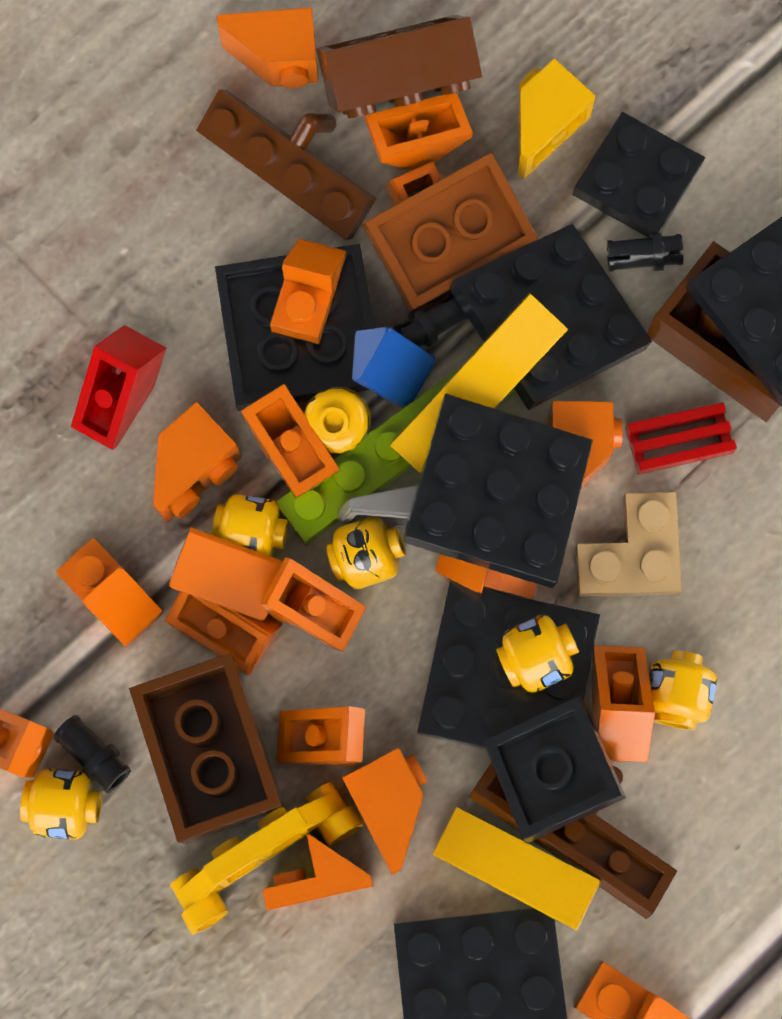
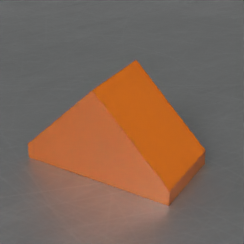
[364,93,473,171]

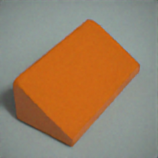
[169,527,283,621]
[165,592,283,675]

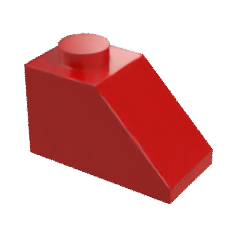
[70,325,167,450]

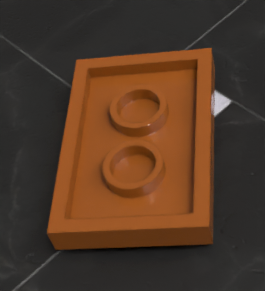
[362,152,538,311]

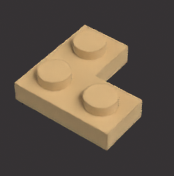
[575,492,682,597]

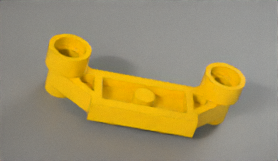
[170,782,364,935]

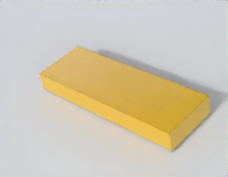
[432,807,601,931]

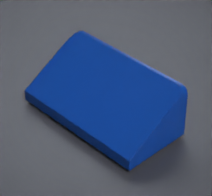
[352,327,435,409]

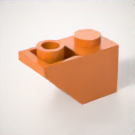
[153,402,242,523]

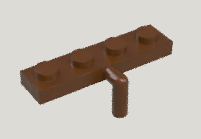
[196,89,377,240]
[469,762,677,919]

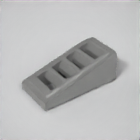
[338,485,418,528]

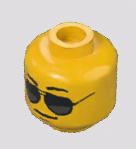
[327,516,406,589]

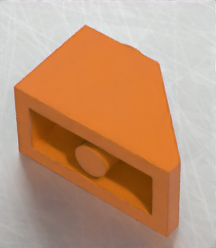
[217,7,318,89]
[548,401,623,489]
[591,645,655,762]
[342,748,428,875]

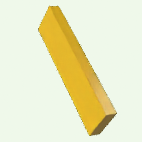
[390,294,568,474]

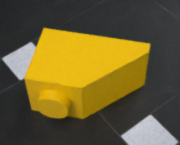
[517,58,596,179]

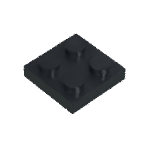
[572,112,706,238]
[483,696,626,842]

